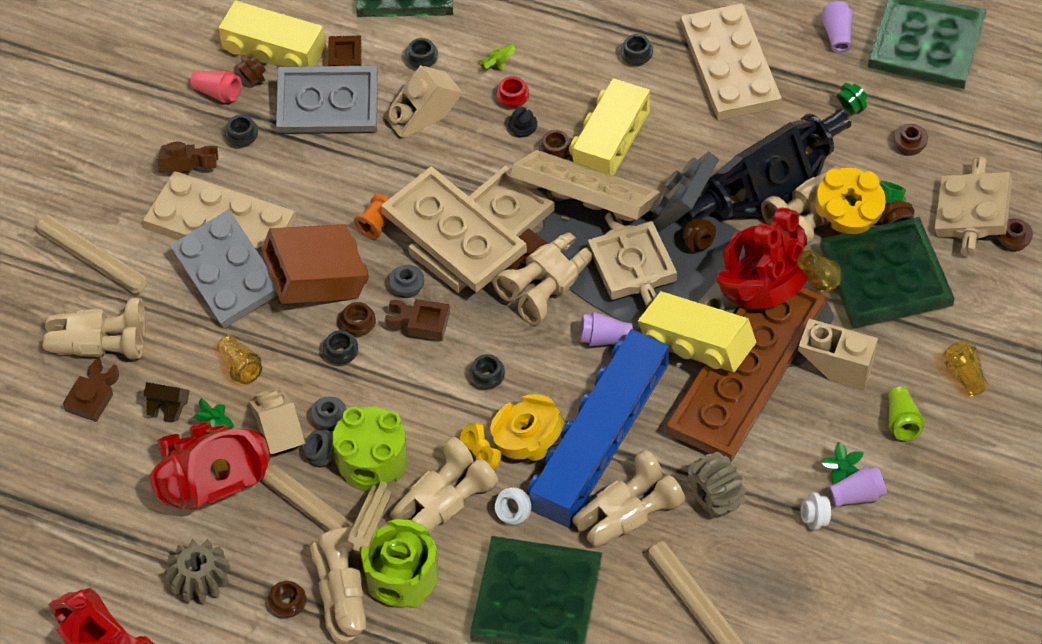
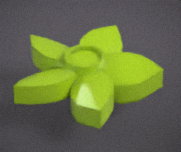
[478,45,516,70]

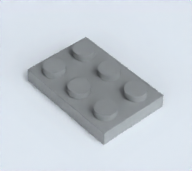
[276,66,378,133]
[170,209,278,329]

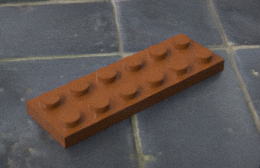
[666,287,826,463]

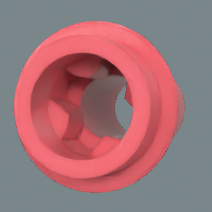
[190,70,242,103]

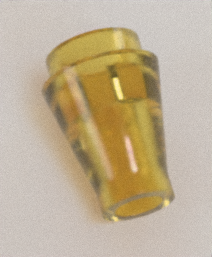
[797,250,841,292]
[217,335,262,384]
[943,340,989,396]

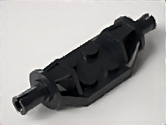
[682,109,852,223]

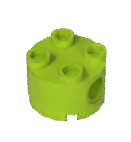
[333,406,408,491]
[361,519,439,608]

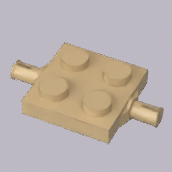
[935,156,1012,256]
[588,212,677,308]

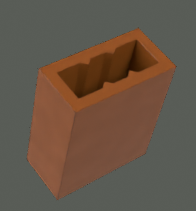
[261,224,369,304]

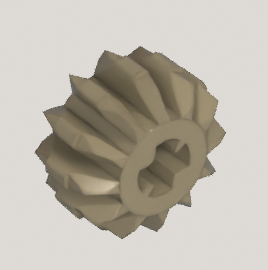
[687,451,746,518]
[165,539,230,604]

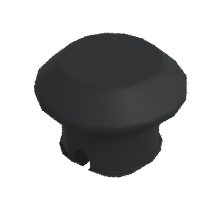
[508,107,538,136]

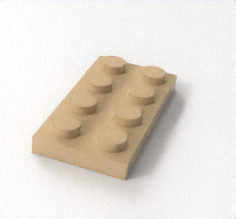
[680,3,782,120]
[510,150,661,221]
[381,166,527,293]
[409,166,555,293]
[143,171,296,263]

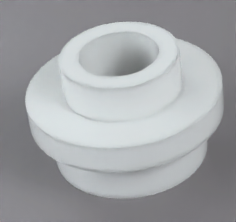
[495,487,531,525]
[800,493,831,530]

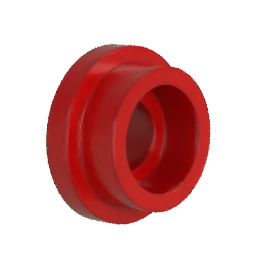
[496,76,529,108]

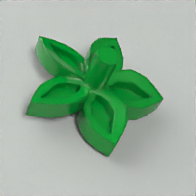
[194,397,234,429]
[820,442,864,484]

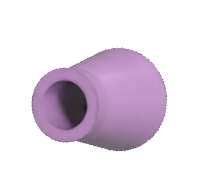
[821,1,853,52]
[580,311,633,347]
[829,466,887,507]

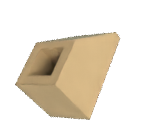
[383,65,463,138]
[798,319,878,390]
[249,389,306,454]

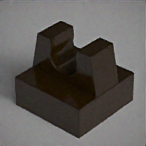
[144,382,190,420]

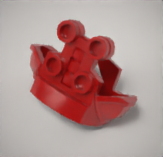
[715,207,807,309]
[150,422,270,510]
[48,588,155,644]

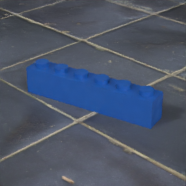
[527,329,669,528]

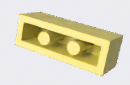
[218,0,326,67]
[569,78,650,176]
[638,291,757,373]

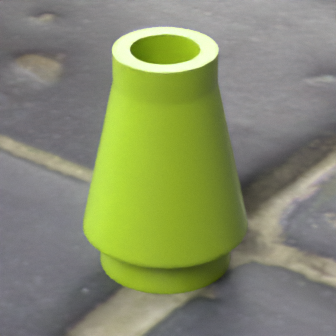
[888,386,925,441]

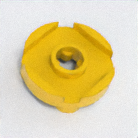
[815,168,886,234]
[490,394,565,461]

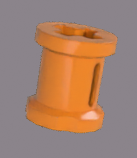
[354,194,389,239]

